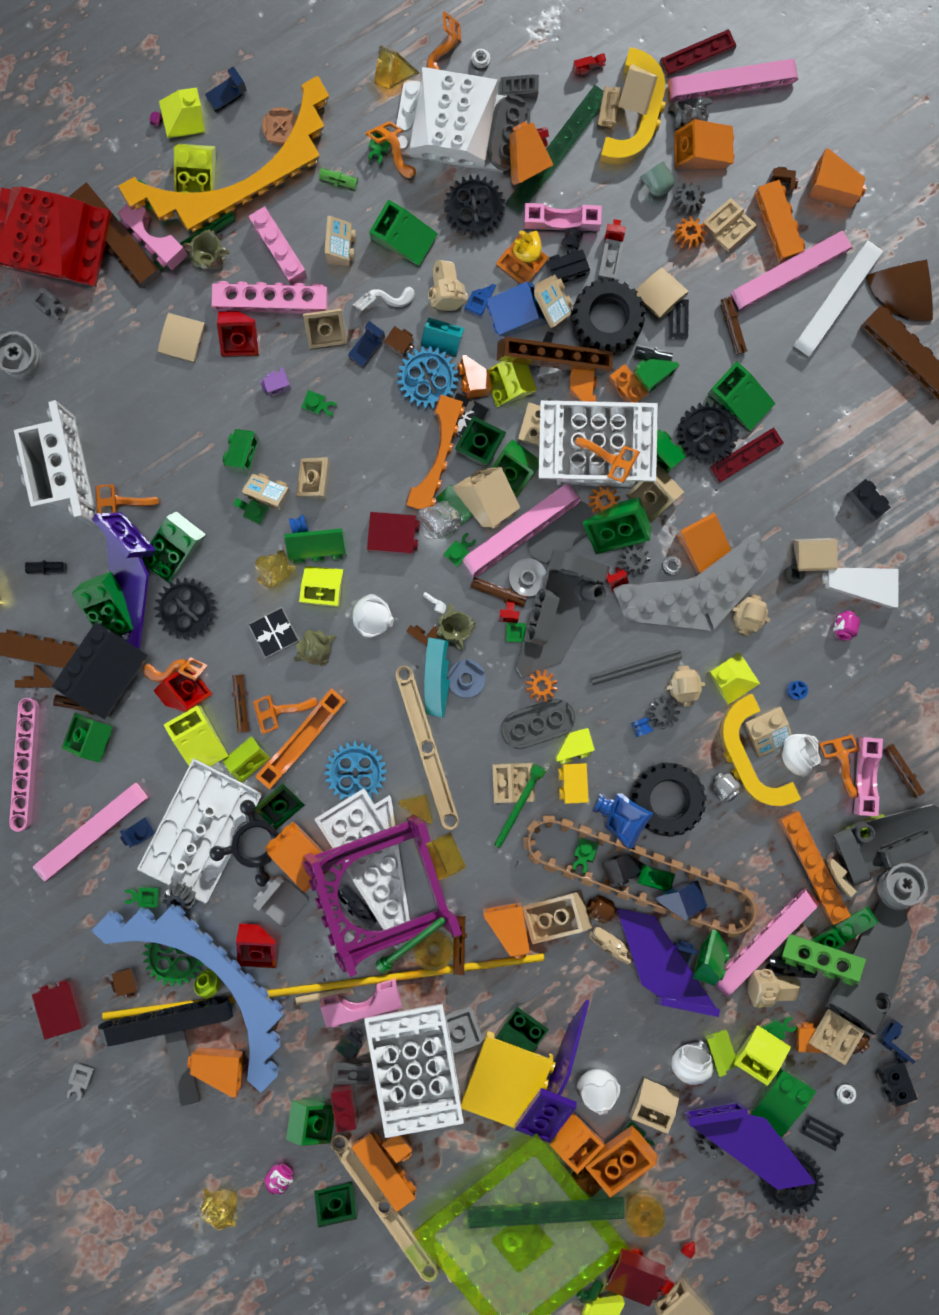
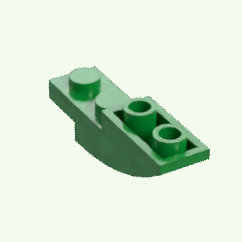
[803,905,878,960]

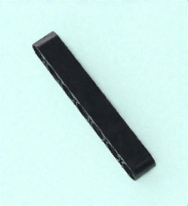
[98,996,234,1047]

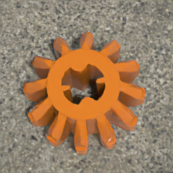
[674,216,707,250]
[588,485,620,513]
[526,670,558,702]

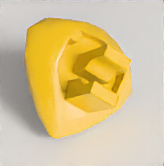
[513,230,542,263]

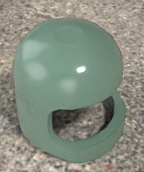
[640,162,675,196]

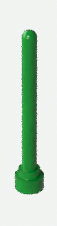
[494,764,547,848]
[376,918,445,974]

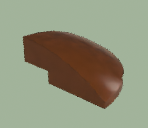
[866,259,933,321]

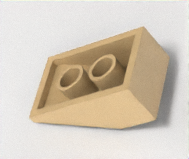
[522,890,592,944]

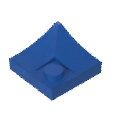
[605,794,653,848]

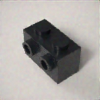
[846,479,891,523]
[877,1059,918,1107]

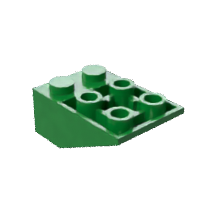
[369,199,438,266]
[708,361,776,431]
[141,512,206,583]
[72,571,133,635]

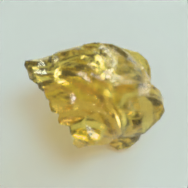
[255,550,296,588]
[200,1188,237,1231]

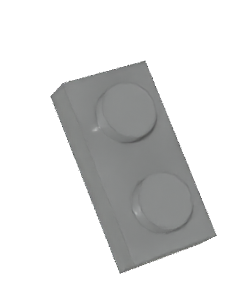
[598,239,624,280]

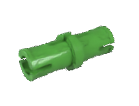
[319,167,358,190]

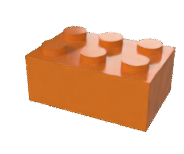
[585,1125,657,1197]

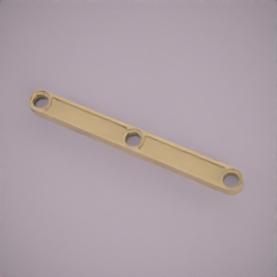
[396,666,459,830]
[331,1133,438,1282]

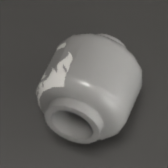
[712,773,740,802]

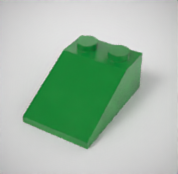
[583,497,652,554]
[750,1067,816,1137]

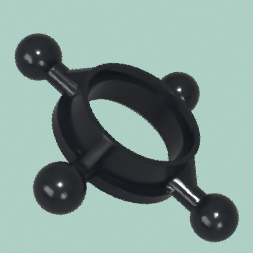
[209,800,280,887]

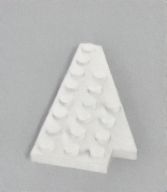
[314,788,413,950]

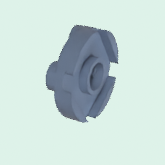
[448,660,485,698]

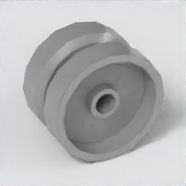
[0,331,41,378]
[877,863,928,910]

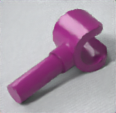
[149,111,163,126]

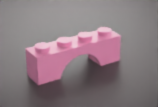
[524,203,602,231]
[117,204,188,270]
[249,206,307,286]
[854,737,883,816]
[320,979,402,1028]

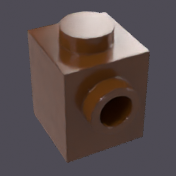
[384,326,415,358]
[111,967,140,998]

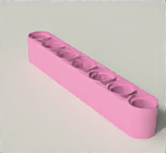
[667,59,798,102]
[730,231,853,311]
[463,484,581,577]
[9,698,40,832]
[33,783,149,882]
[715,888,820,997]

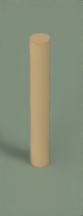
[295,987,354,1005]

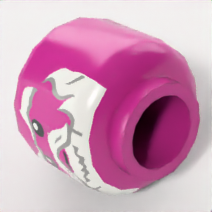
[833,611,860,641]
[264,1164,293,1195]

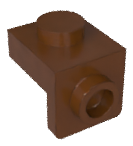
[769,167,798,195]
[571,1167,602,1198]

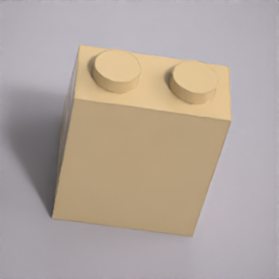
[453,467,520,528]
[654,1278,714,1315]

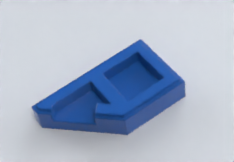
[464,284,496,318]

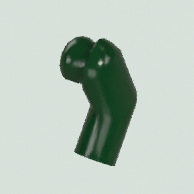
[576,1280,604,1304]

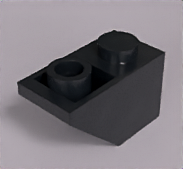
[602,853,645,886]
[334,1027,365,1061]

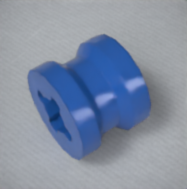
[289,515,309,533]
[786,681,808,700]
[630,717,653,737]
[592,794,614,818]

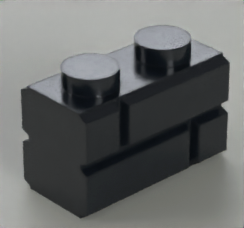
[546,248,590,283]

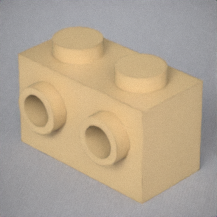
[518,402,540,448]

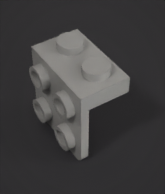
[253,874,308,927]

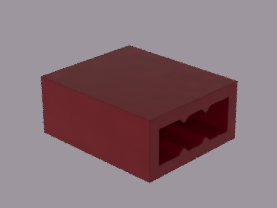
[367,512,420,556]
[32,979,86,1040]
[330,1084,359,1133]
[606,1248,667,1307]

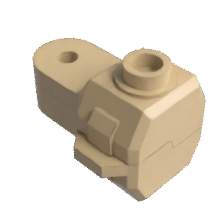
[428,260,468,311]
[731,594,770,636]
[666,666,705,707]
[748,969,801,1008]

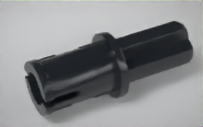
[634,345,673,361]
[25,560,65,575]

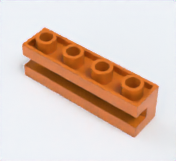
[755,180,805,263]
[351,1129,417,1212]

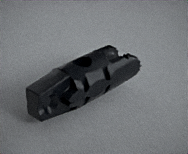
[338,885,377,930]
[766,956,817,978]

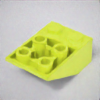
[174,144,216,193]
[164,705,229,767]

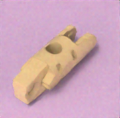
[589,927,633,965]

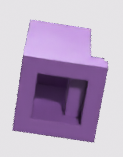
[260,367,291,396]

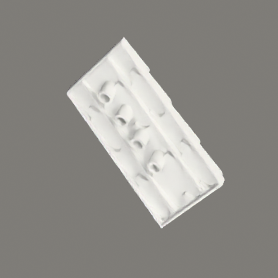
[137,759,262,905]

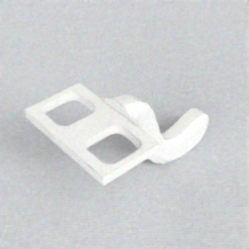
[352,287,415,311]

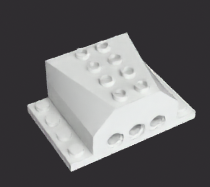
[392,67,506,173]
[14,400,97,527]
[539,400,658,487]
[364,1003,464,1138]

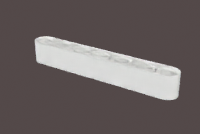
[794,240,883,357]

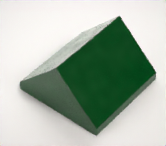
[455,416,506,466]
[255,782,305,830]
[314,1182,359,1228]

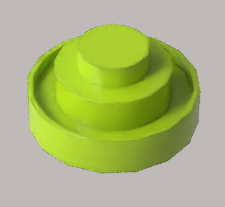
[194,969,221,998]

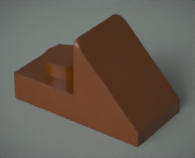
[406,624,438,647]
[15,664,55,688]

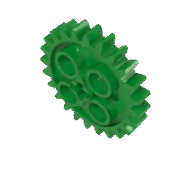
[142,942,205,987]

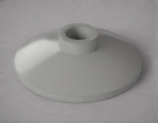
[509,558,547,597]

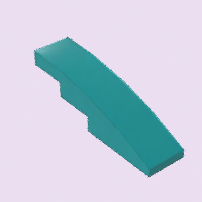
[424,637,450,717]

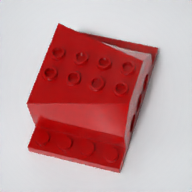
[0,186,111,287]

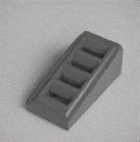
[500,74,539,98]

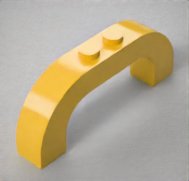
[600,47,666,164]
[720,694,801,806]

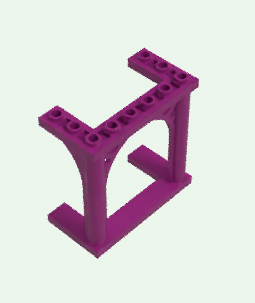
[302,815,462,977]

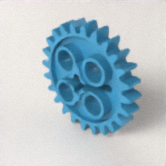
[397,346,459,409]
[324,740,387,800]

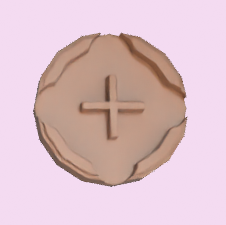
[262,107,297,146]

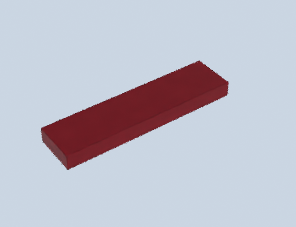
[660,29,737,78]
[709,427,784,483]

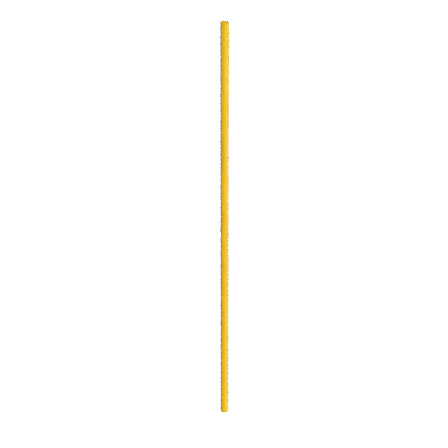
[102,953,544,1020]

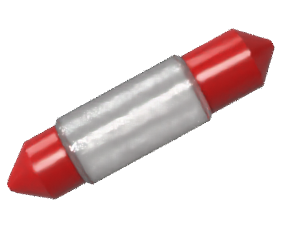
[659,1242,696,1295]

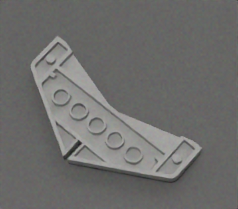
[613,532,770,631]

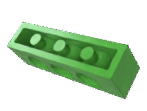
[782,934,866,986]

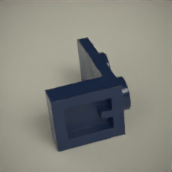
[205,66,247,110]
[348,321,385,367]
[120,817,156,848]
[674,939,698,966]
[878,1018,915,1064]

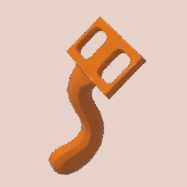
[427,11,462,70]
[365,121,416,178]
[575,437,640,483]
[95,484,159,514]
[142,657,208,682]
[253,695,318,734]
[819,735,859,799]

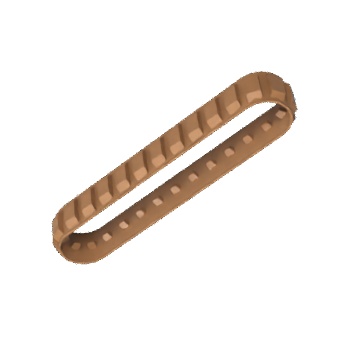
[523,815,759,937]

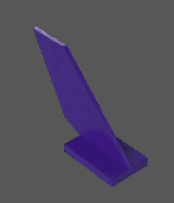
[92,512,156,649]
[616,908,720,1017]
[515,999,590,1143]
[683,1102,816,1190]

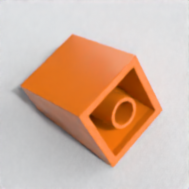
[674,119,735,169]
[509,121,553,185]
[808,148,867,208]
[676,512,731,575]
[265,821,333,893]
[483,903,530,959]
[187,1047,244,1098]

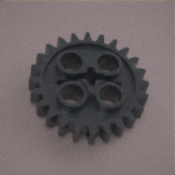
[444,174,505,237]
[677,401,740,464]
[154,577,217,640]
[759,1148,824,1215]

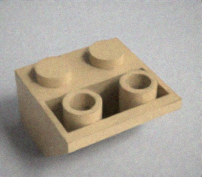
[629,1078,680,1134]

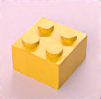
[558,763,589,804]

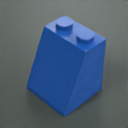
[487,282,548,337]

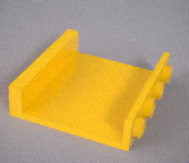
[461,1031,555,1128]

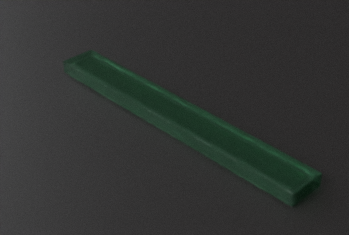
[505,85,604,216]
[467,1197,624,1229]

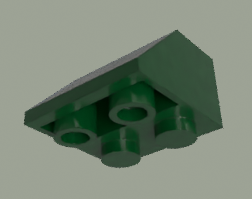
[494,1006,549,1052]

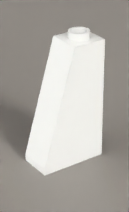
[822,568,898,609]

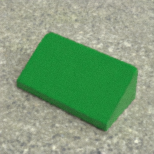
[436,485,474,528]

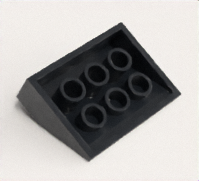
[51,622,148,720]

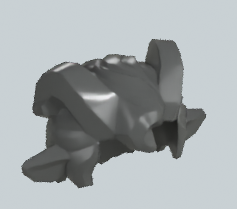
[668,97,713,128]

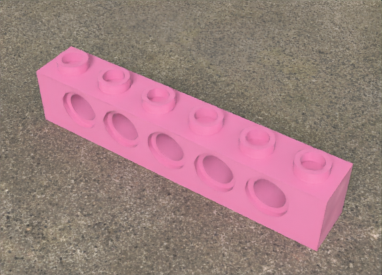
[212,281,328,313]

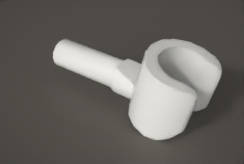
[423,592,446,614]

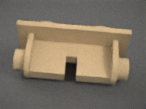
[597,86,622,129]

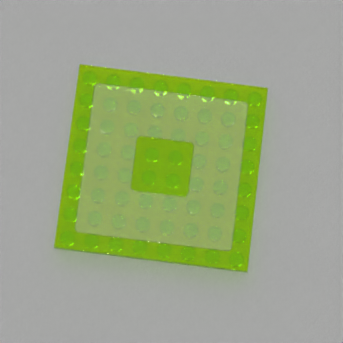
[412,1133,630,1315]

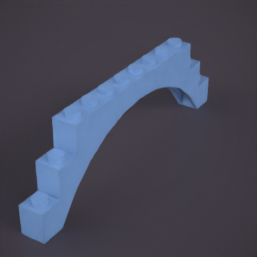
[91,904,283,1093]

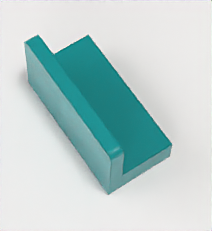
[420,317,465,356]

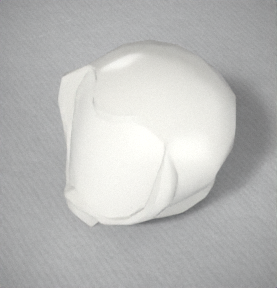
[352,594,394,638]
[782,734,821,777]
[671,1040,715,1085]
[576,1069,621,1115]

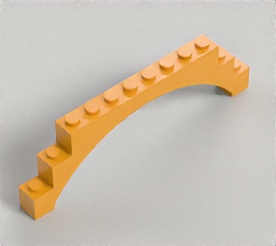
[118,76,329,233]

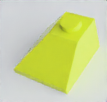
[159,87,205,138]
[707,652,760,705]
[582,1292,625,1315]

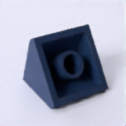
[655,880,707,921]

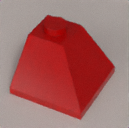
[217,311,259,356]
[153,669,212,712]
[236,923,277,968]

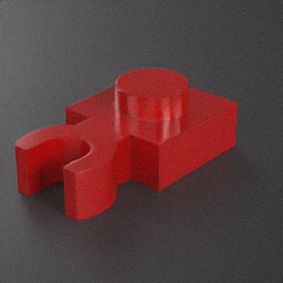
[573,53,606,75]

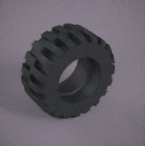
[571,278,646,355]
[630,763,707,837]

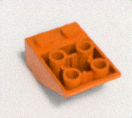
[549,1112,605,1174]

